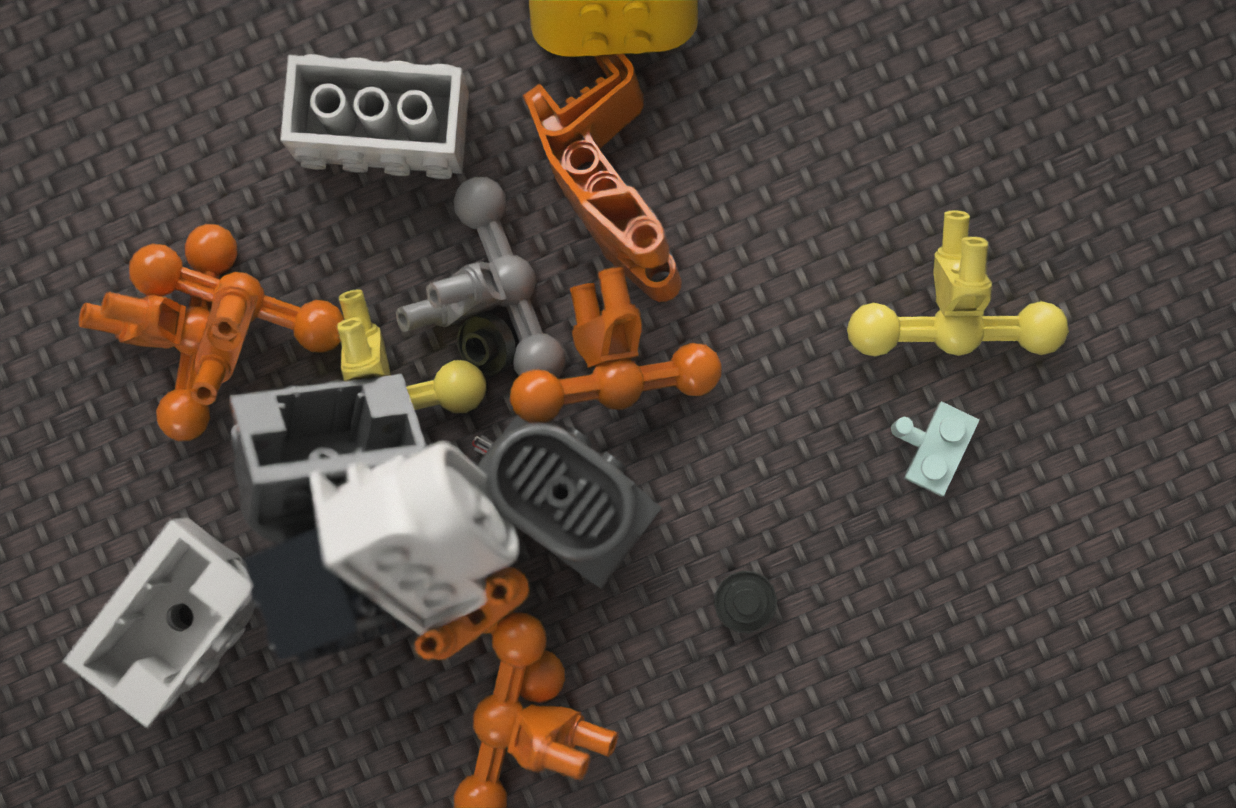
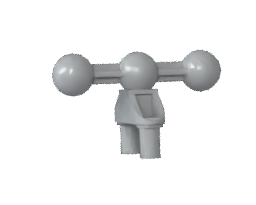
[396,177,566,378]

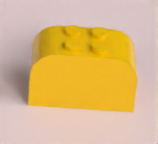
[529,0,698,57]

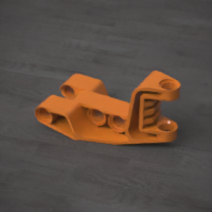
[522,53,681,302]

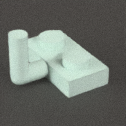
[891,401,979,497]

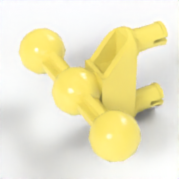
[847,211,1069,357]
[337,290,486,413]

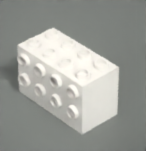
[281,54,469,179]

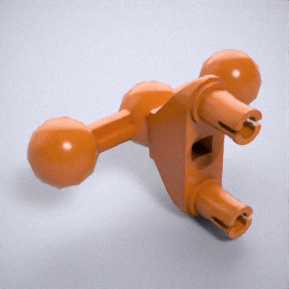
[79,224,238,441]
[129,243,344,405]
[510,267,722,424]
[415,567,565,703]
[454,612,619,808]

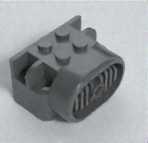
[229,374,426,544]
[477,416,662,589]

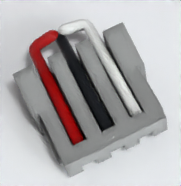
[472,435,493,455]

